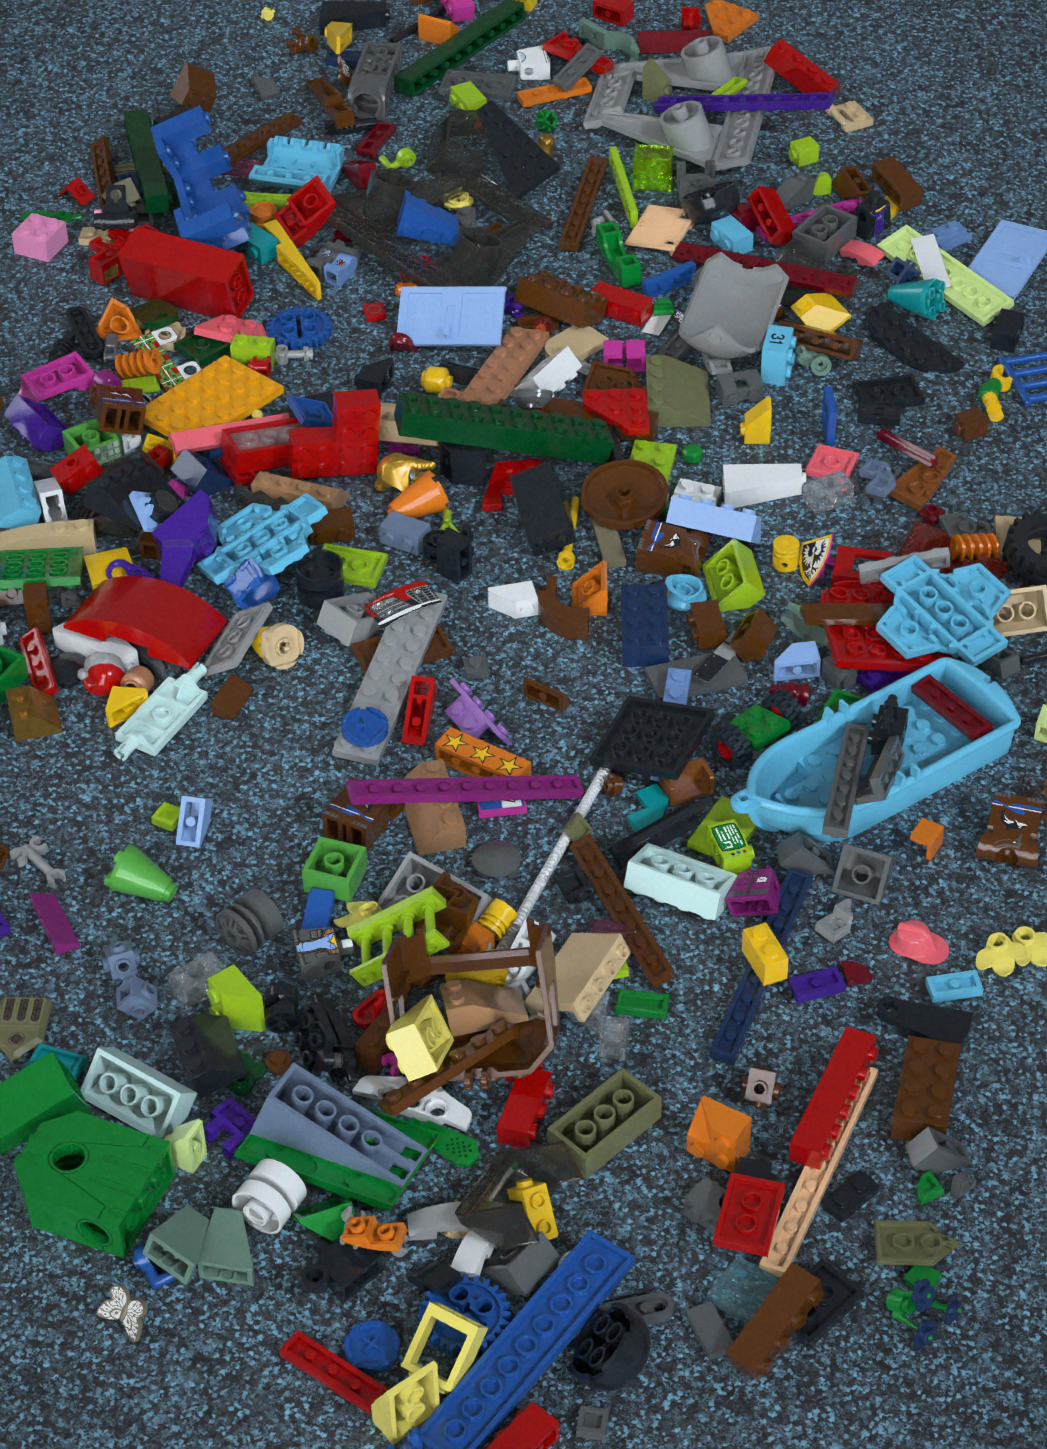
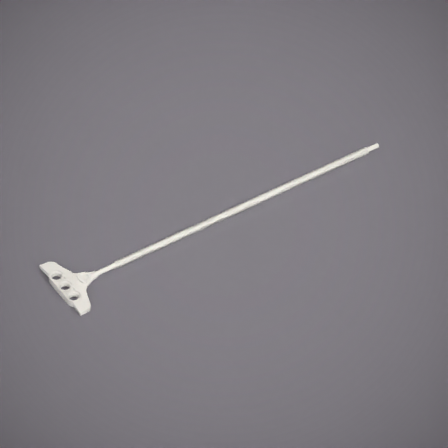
[352,767,612,1132]

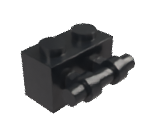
[436,524,474,584]
[867,694,909,755]

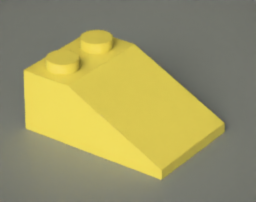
[386,994,454,1081]
[371,1360,440,1445]

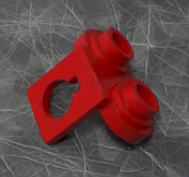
[352,989,388,1029]

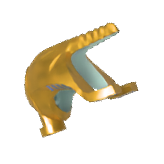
[374,453,436,492]

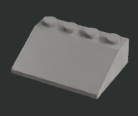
[377,851,493,955]

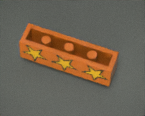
[435,727,531,777]

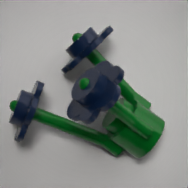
[886,1279,962,1349]

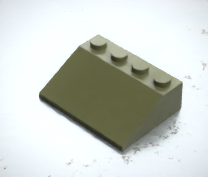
[646,355,711,427]

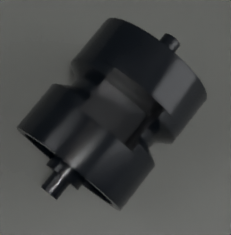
[265,984,299,1034]

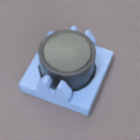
[129,488,181,532]

